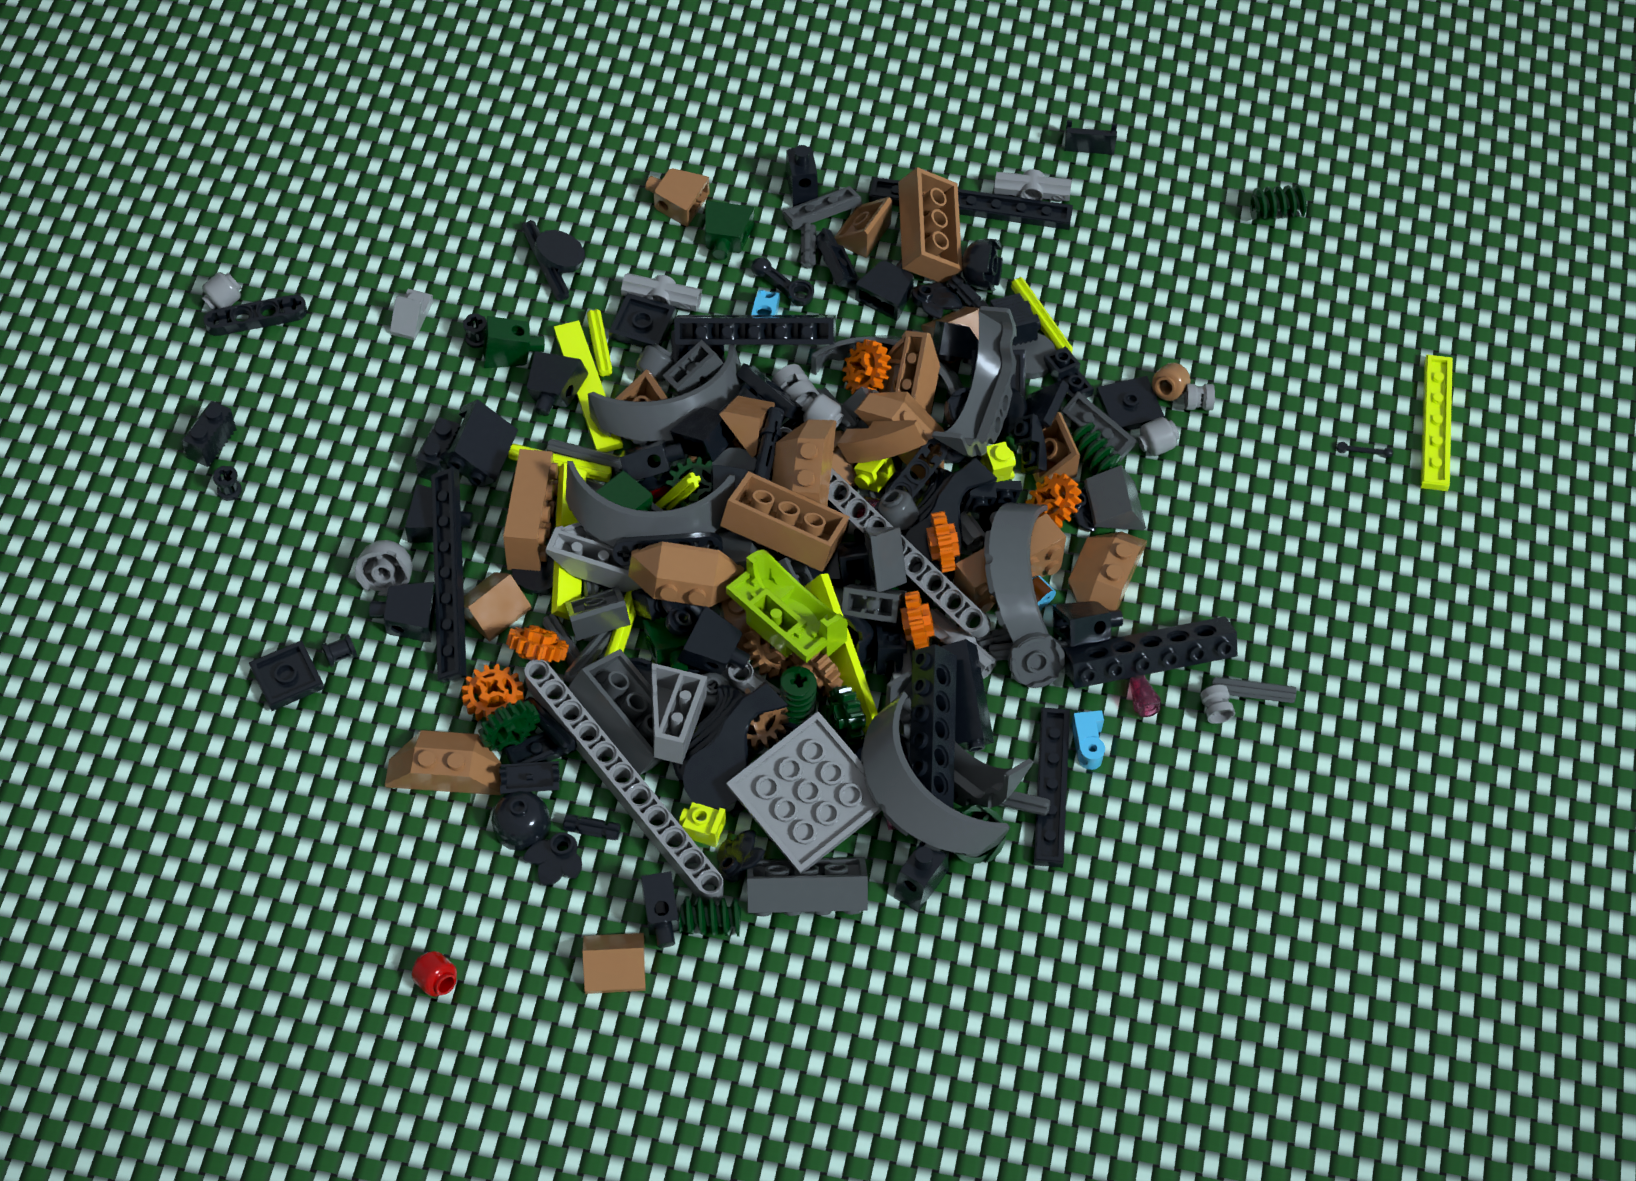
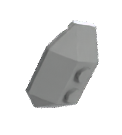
[546,522,641,592]

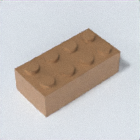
[898,167,962,283]
[503,449,558,571]
[720,471,850,572]
[953,513,1066,613]

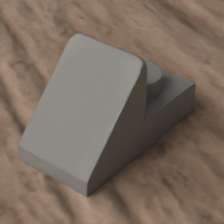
[390,289,434,341]

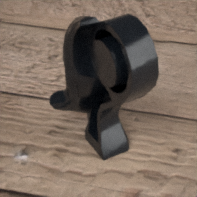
[901,458,997,581]
[672,682,788,809]

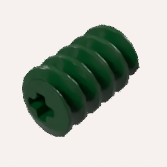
[1250,185,1307,220]
[1071,422,1121,475]
[780,666,817,725]
[679,896,741,937]

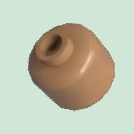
[1152,363,1191,401]

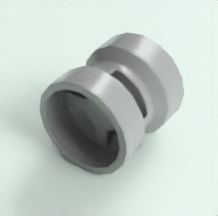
[1184,384,1215,410]
[1200,685,1235,724]

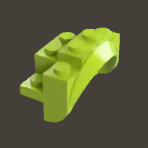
[726,550,848,663]

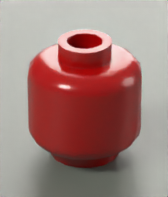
[411,951,457,997]

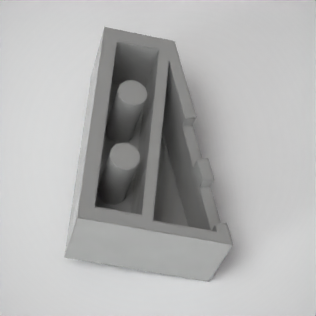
[651,663,707,764]

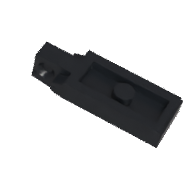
[816,228,860,290]

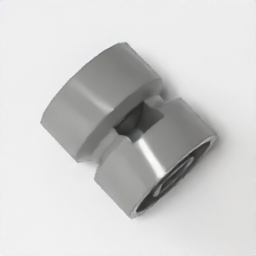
[772,364,819,406]

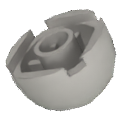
[355,540,413,596]

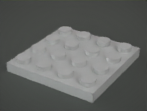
[726,712,882,874]

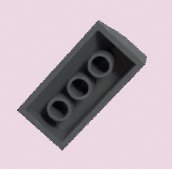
[568,649,663,775]
[747,857,868,916]

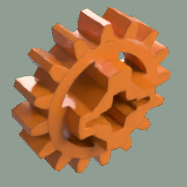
[842,339,891,395]
[1026,473,1082,528]
[926,511,960,573]
[900,591,935,650]
[506,625,569,662]
[462,664,524,721]

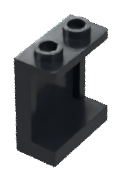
[440,399,518,487]

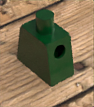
[705,200,754,260]
[483,316,545,368]
[596,471,653,511]
[643,617,692,671]

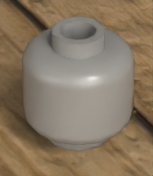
[202,272,242,310]
[802,394,844,428]
[1137,417,1179,456]

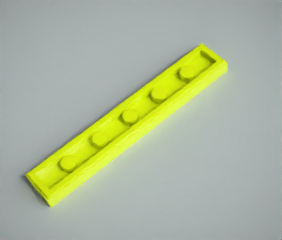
[554,320,623,453]
[1421,354,1453,491]
[551,463,587,620]
[805,573,878,739]

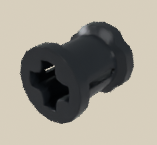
[463,313,487,348]
[213,466,242,501]
[321,634,357,667]

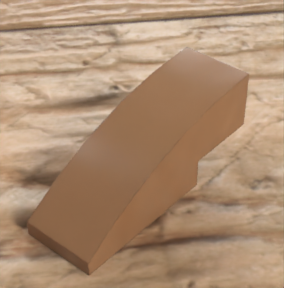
[837,420,928,464]

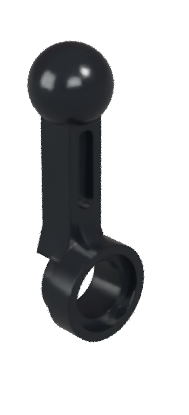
[751,257,814,306]

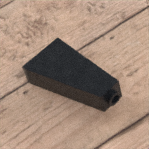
[940,639,994,752]

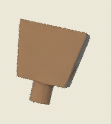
[645,168,710,227]

